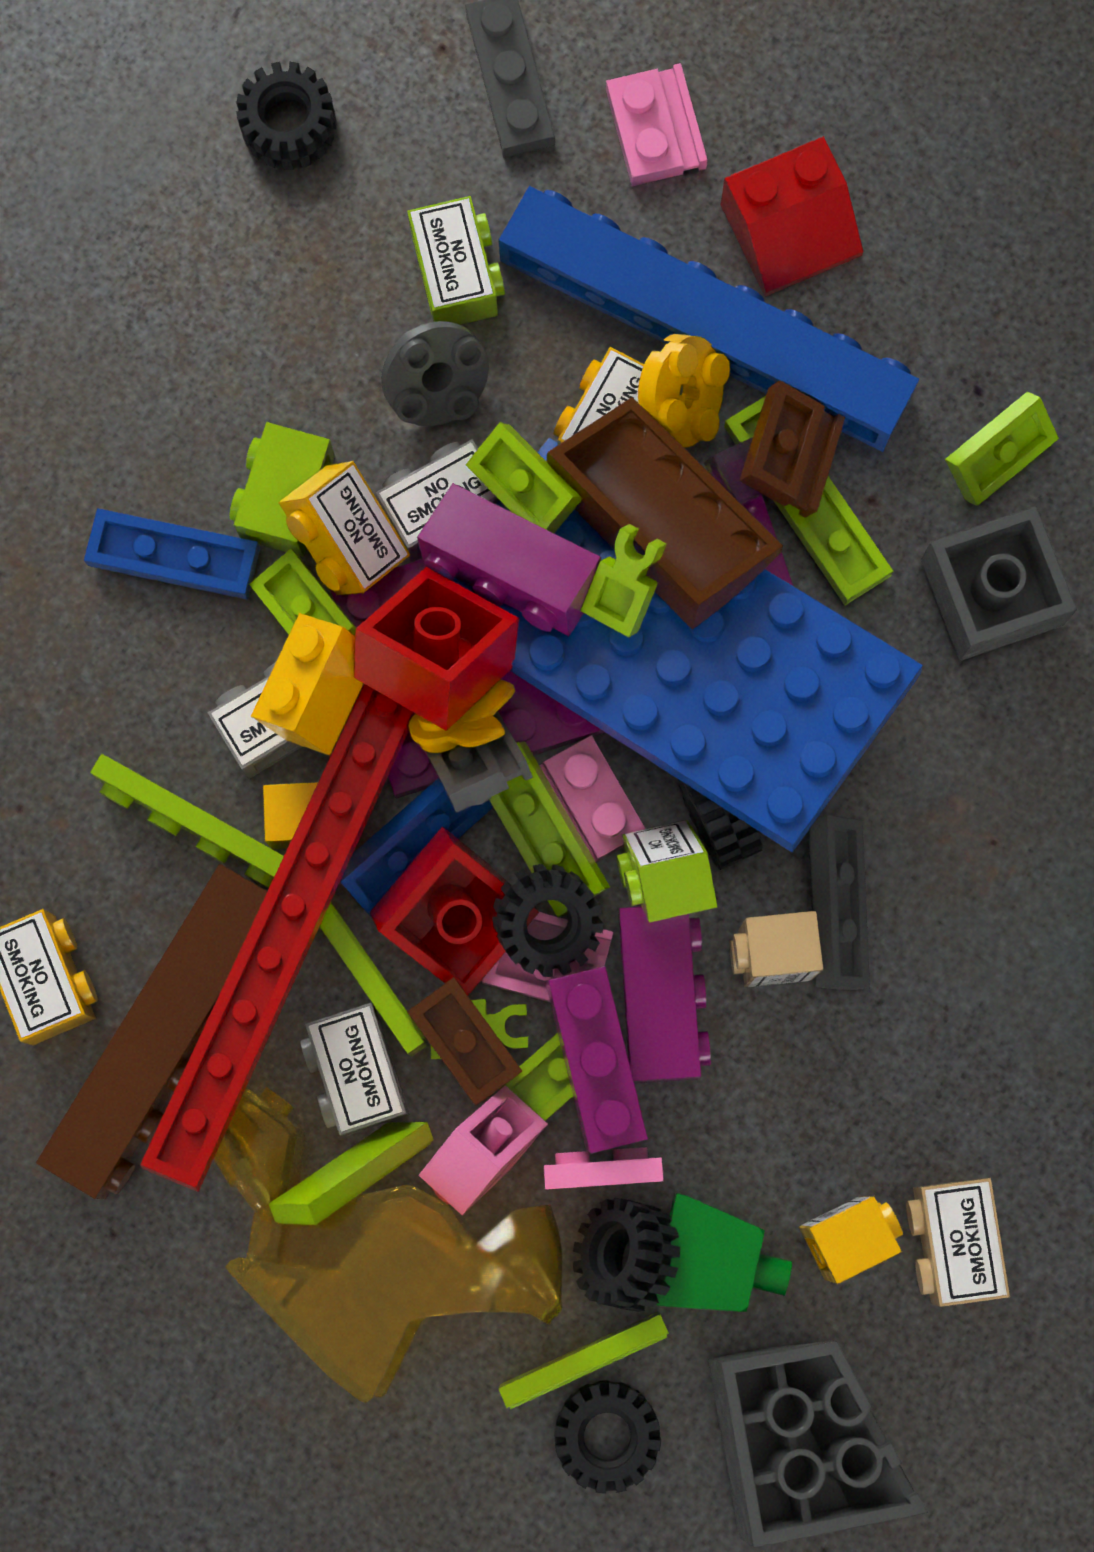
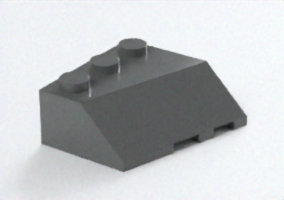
[708,1341,928,1548]

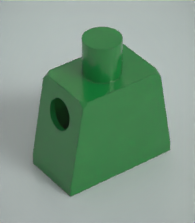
[656,1193,792,1312]

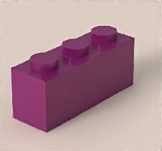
[417,483,601,636]
[618,907,711,1084]
[545,966,648,1154]

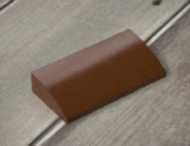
[546,397,783,629]

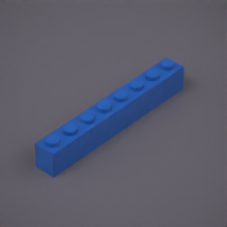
[498,186,919,452]

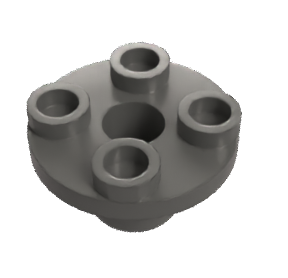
[381,321,489,426]

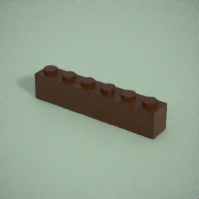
[36,864,267,1199]

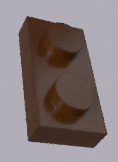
[407,977,522,1106]

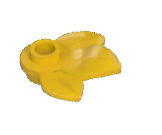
[408,679,515,753]

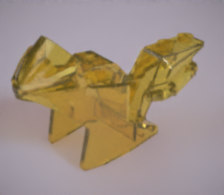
[213,1085,563,1403]

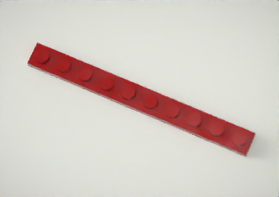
[140,684,415,1192]

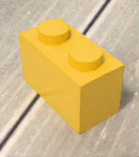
[251,613,364,756]

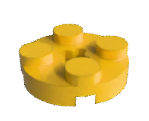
[638,334,730,447]

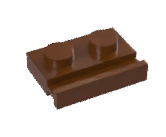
[739,380,845,518]

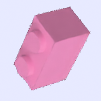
[418,1086,548,1216]

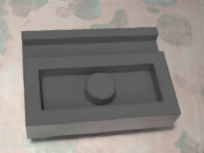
[425,711,533,813]

